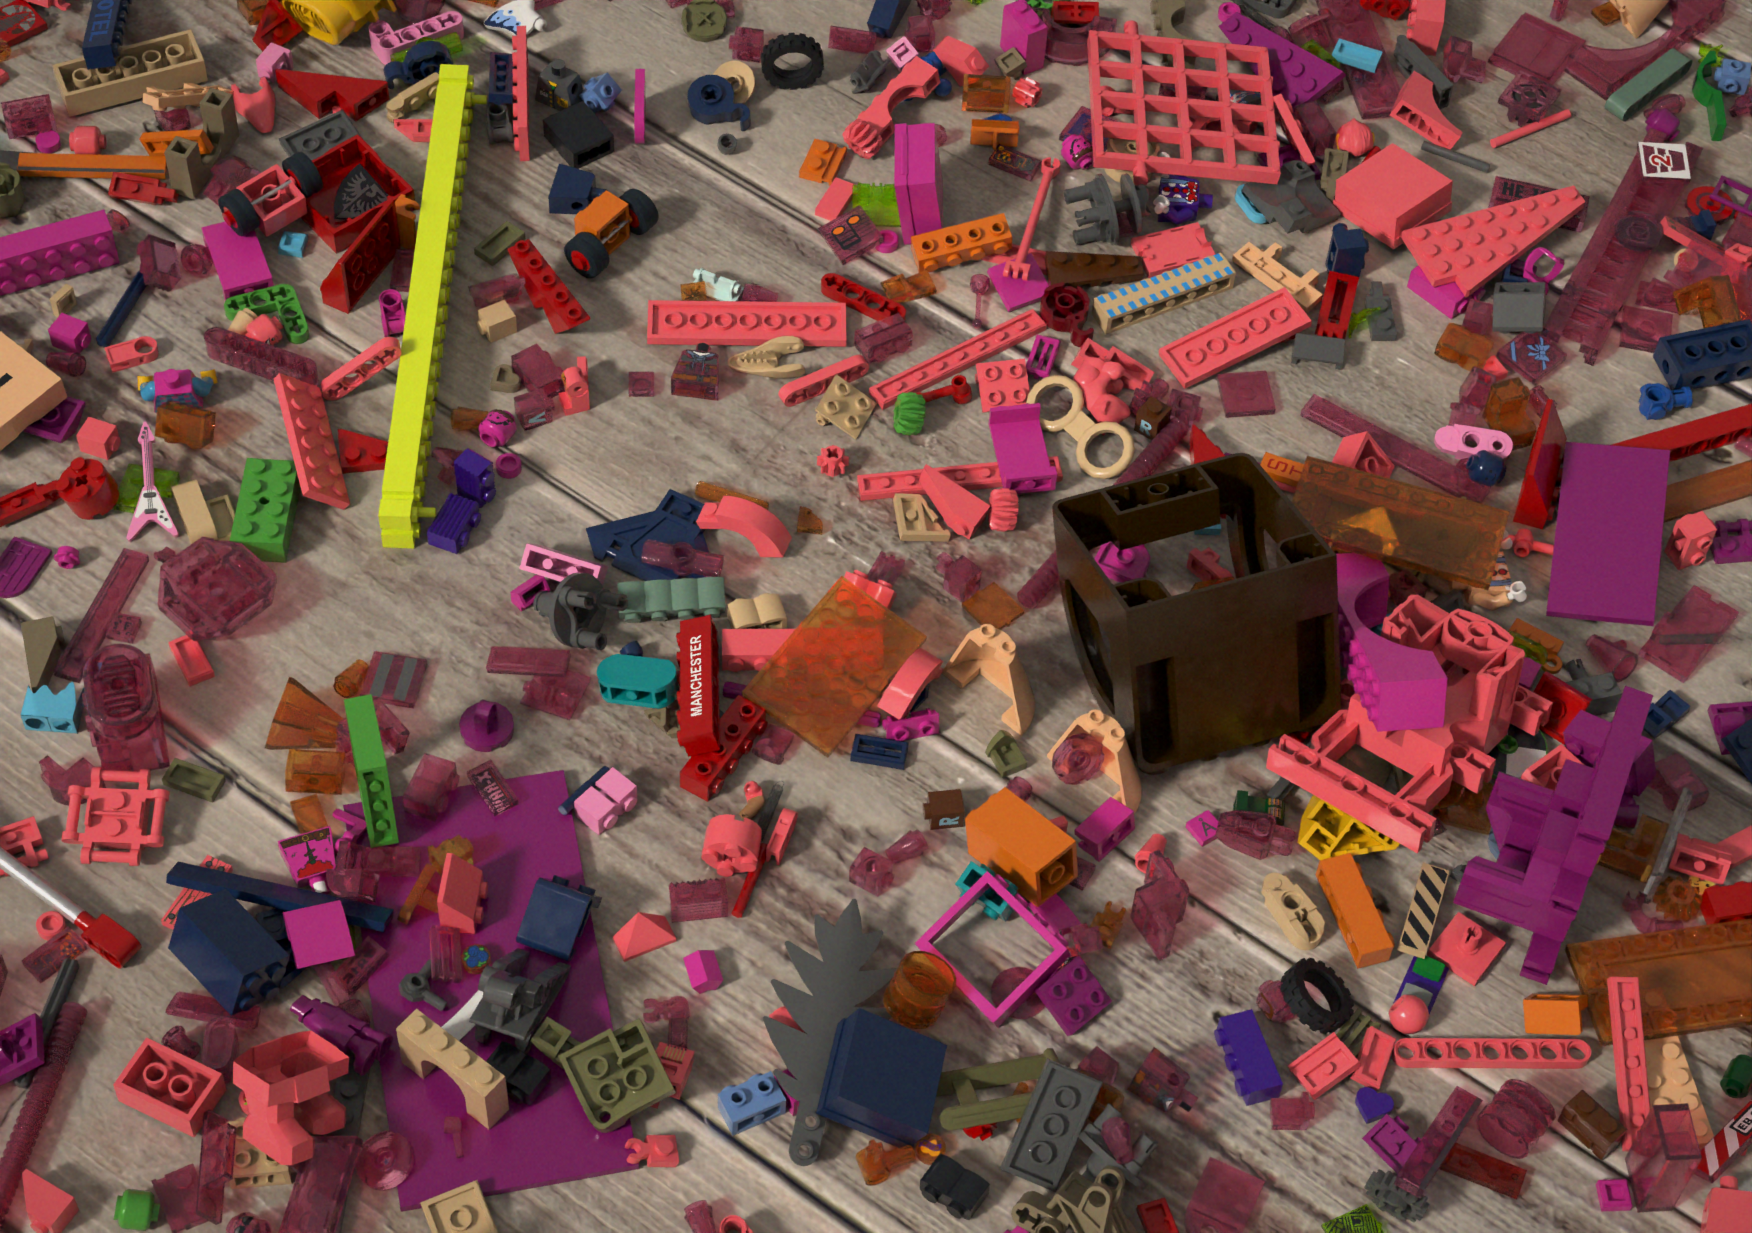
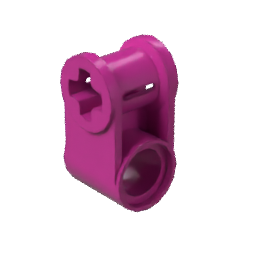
[379,289,406,337]

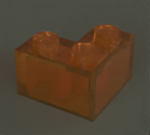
[1672,275,1742,328]
[1482,377,1537,451]
[1596,814,1669,883]

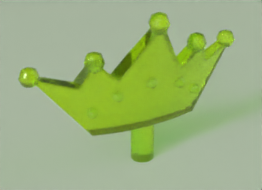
[1698,42,1724,67]
[1348,307,1381,339]

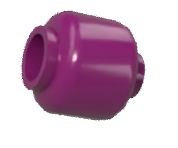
[1645,108,1680,143]

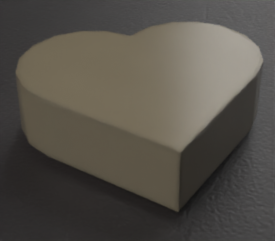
[490,364,521,393]

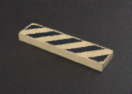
[1397,862,1450,959]

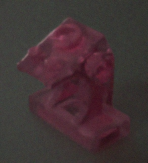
[336,697,410,767]

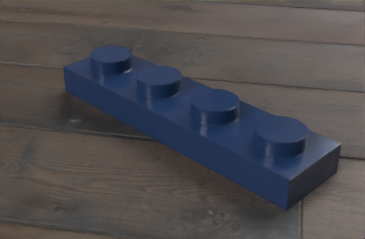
[488,52,513,105]

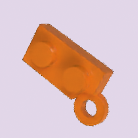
[1508,618,1564,674]

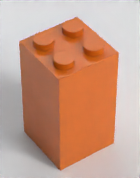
[965,787,1078,907]

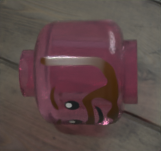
[1256,980,1296,1023]

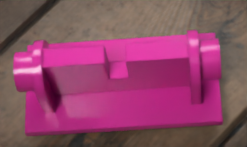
[882,708,939,741]

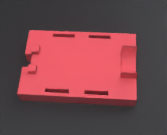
[1131,222,1215,278]

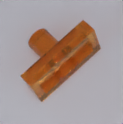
[397,863,438,925]

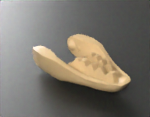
[728,336,805,379]

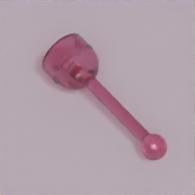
[970,274,990,328]

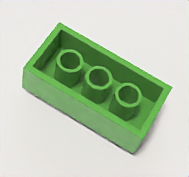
[230,458,301,563]

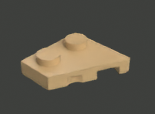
[893,493,951,542]

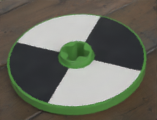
[1487,724,1548,780]

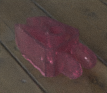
[1215,810,1296,860]

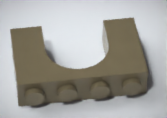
[164,88,239,199]

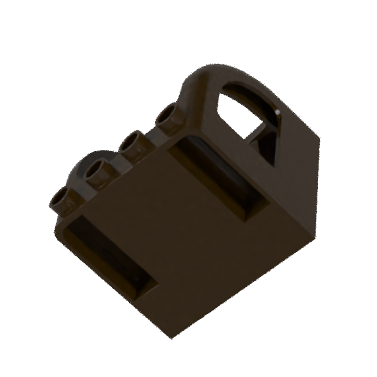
[1052,453,1341,775]

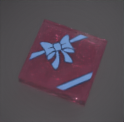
[1496,332,1567,385]

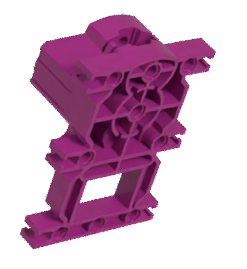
[1453,686,1653,985]

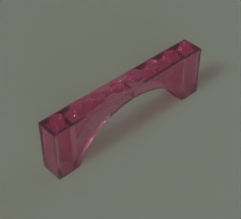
[1564,0,1726,101]

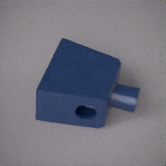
[548,164,608,214]

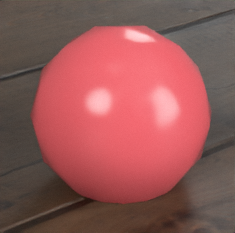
[1388,994,1429,1034]

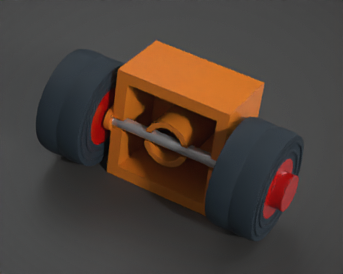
[564,189,659,278]

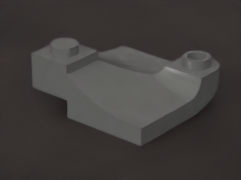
[1242,160,1341,234]

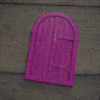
[0,536,52,599]

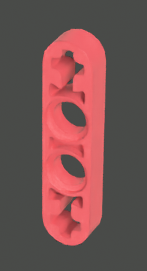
[320,337,401,401]
[778,355,869,407]

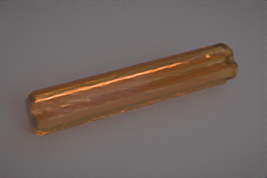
[695,481,769,510]

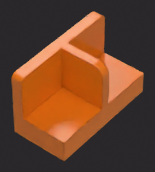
[970,119,1019,150]
[1523,993,1588,1035]

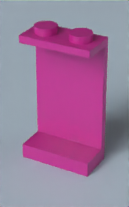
[201,222,274,301]
[988,403,1057,494]

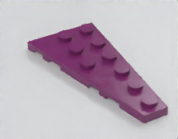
[1218,12,1347,118]

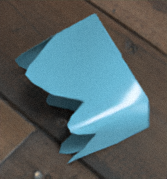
[21,682,84,734]

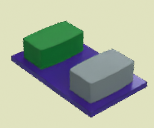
[1393,956,1449,1014]

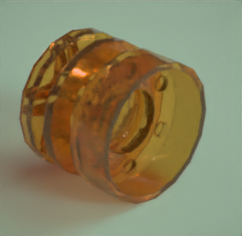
[883,951,956,1029]

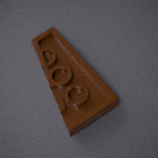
[1045,251,1144,289]

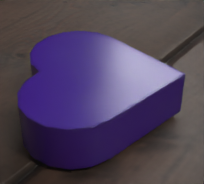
[1355,1087,1394,1124]

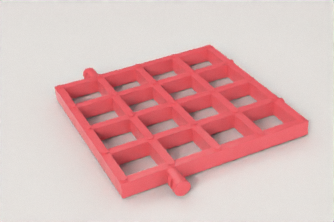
[1087,20,1281,185]

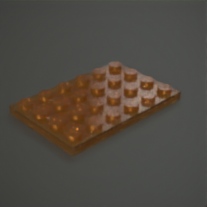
[742,576,927,758]

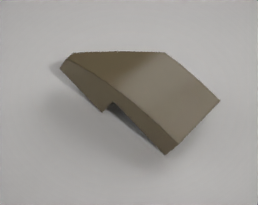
[644,707,680,738]

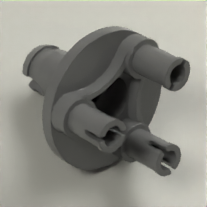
[533,572,628,650]
[1078,1103,1158,1191]

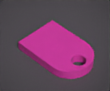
[634,69,646,144]

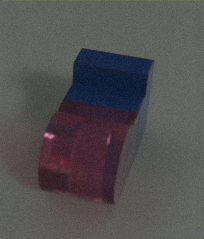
[1670,209,1717,245]

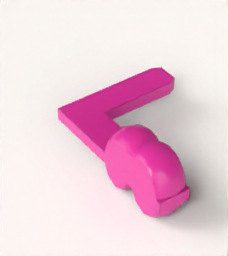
[332,809,367,857]

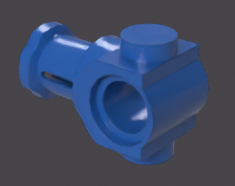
[1639,383,1693,420]

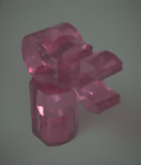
[1129,378,1169,415]
[643,996,690,1051]

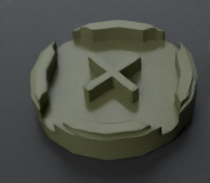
[681,0,727,42]

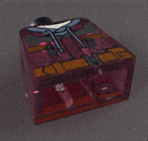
[671,343,719,401]
[1126,1047,1198,1112]

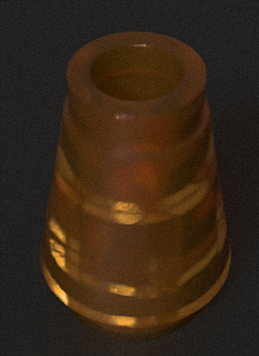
[451,406,488,432]
[333,659,369,698]

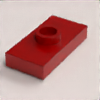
[1136,1197,1179,1233]

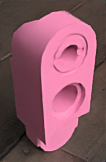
[1434,424,1513,463]

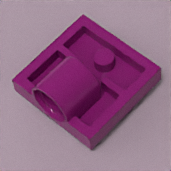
[1707,701,1752,755]
[1034,955,1112,1036]
[0,1013,45,1086]

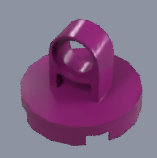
[459,699,514,752]

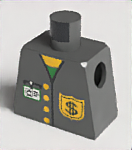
[535,59,583,111]

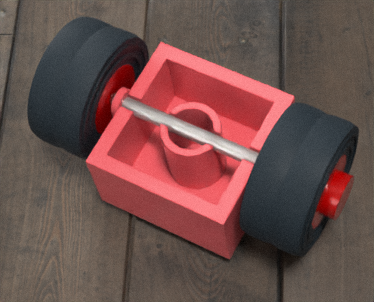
[218,151,323,237]

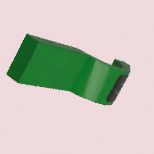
[1692,51,1727,141]

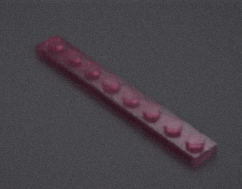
[1300,394,1491,508]

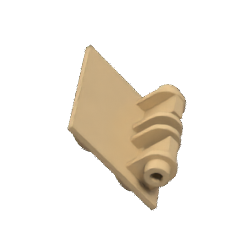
[815,374,877,440]

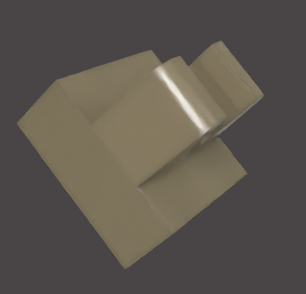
[994,47,1027,80]

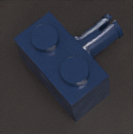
[1325,223,1369,281]

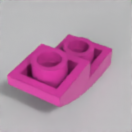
[1029,894,1087,943]

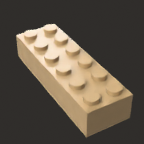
[52,29,208,117]

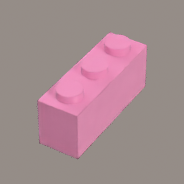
[519,543,608,586]

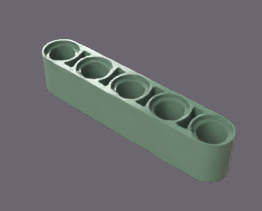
[1604,48,1693,121]

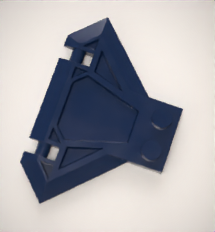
[586,489,717,581]

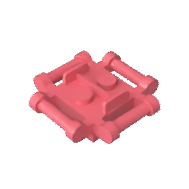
[61,767,170,866]

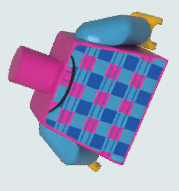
[137,369,218,413]

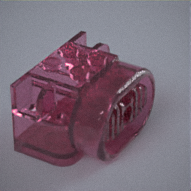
[82,644,170,771]

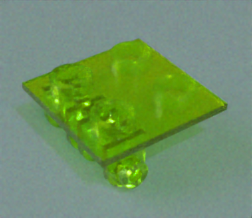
[852,182,901,227]

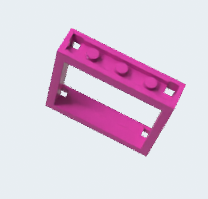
[914,871,1071,1028]

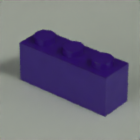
[1214,1009,1283,1106]

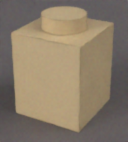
[476,299,517,343]

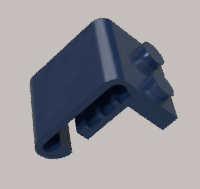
[516,875,602,962]

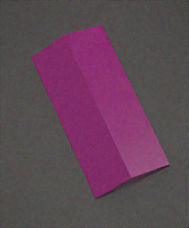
[23,396,86,443]

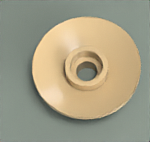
[713,61,756,104]

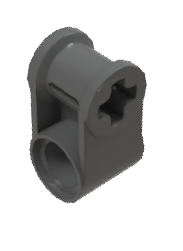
[486,102,513,145]

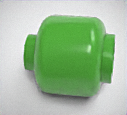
[114,1189,160,1231]

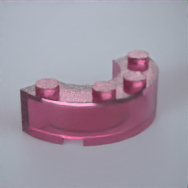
[1030,6,1117,66]

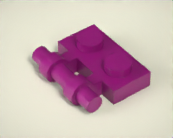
[1710,519,1752,564]

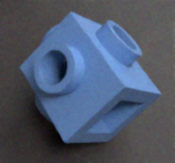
[1714,58,1751,95]
[579,72,622,113]

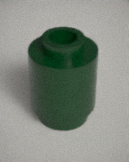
[1720,1054,1752,1098]

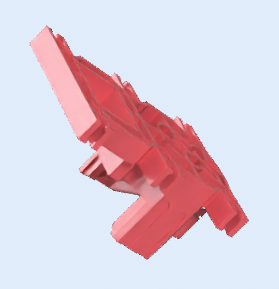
[1266,594,1553,853]

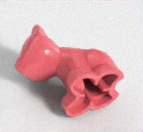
[1073,357,1131,436]

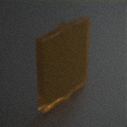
[961,582,1024,630]

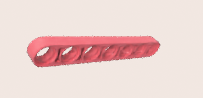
[1392,1038,1591,1069]

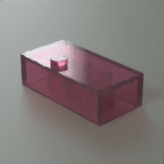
[1625,1103,1702,1213]

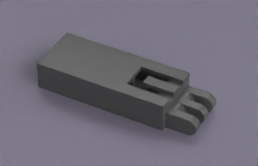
[1394,35,1454,110]

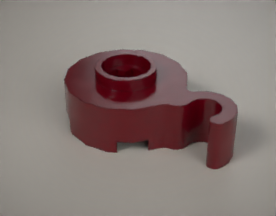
[1039,282,1094,347]

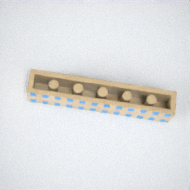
[1092,253,1236,334]

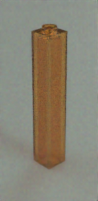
[1663,460,1752,523]

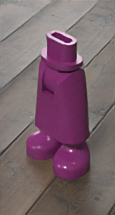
[290,995,393,1076]

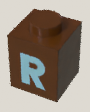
[1134,396,1172,442]
[923,789,965,830]

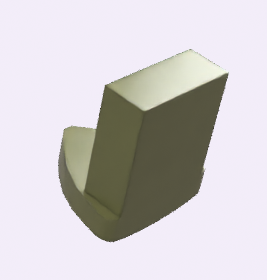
[985,730,1027,778]

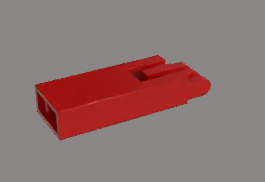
[1315,271,1359,339]

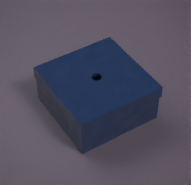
[816,1008,947,1151]

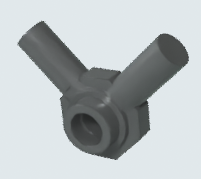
[398,959,448,1012]

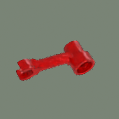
[914,375,973,404]

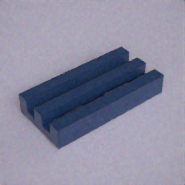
[850,734,909,770]

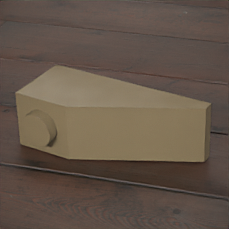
[21,616,65,693]

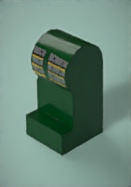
[1232,790,1285,830]

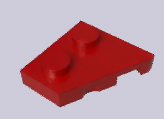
[252,0,303,52]
[338,429,388,474]

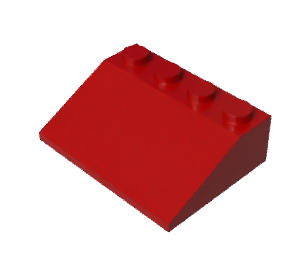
[320,197,401,314]
[1513,399,1567,530]

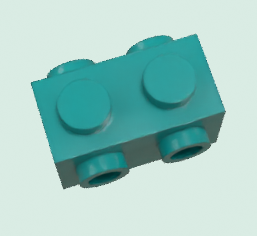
[955,861,1019,922]

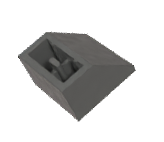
[1492,282,1546,334]

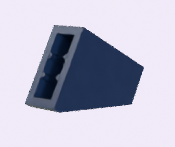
[867,0,911,39]

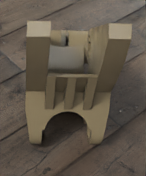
[1011,1166,1138,1233]

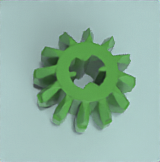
[893,392,926,435]

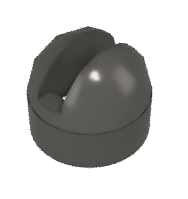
[717,133,737,155]

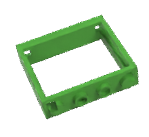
[344,694,399,848]

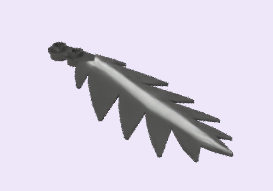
[763,899,899,1166]

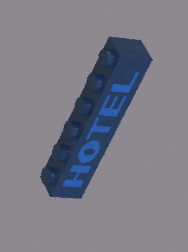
[82,0,132,70]

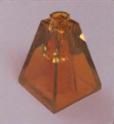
[265,677,348,750]

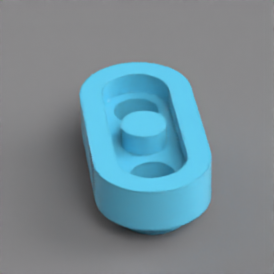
[1235,184,1268,224]

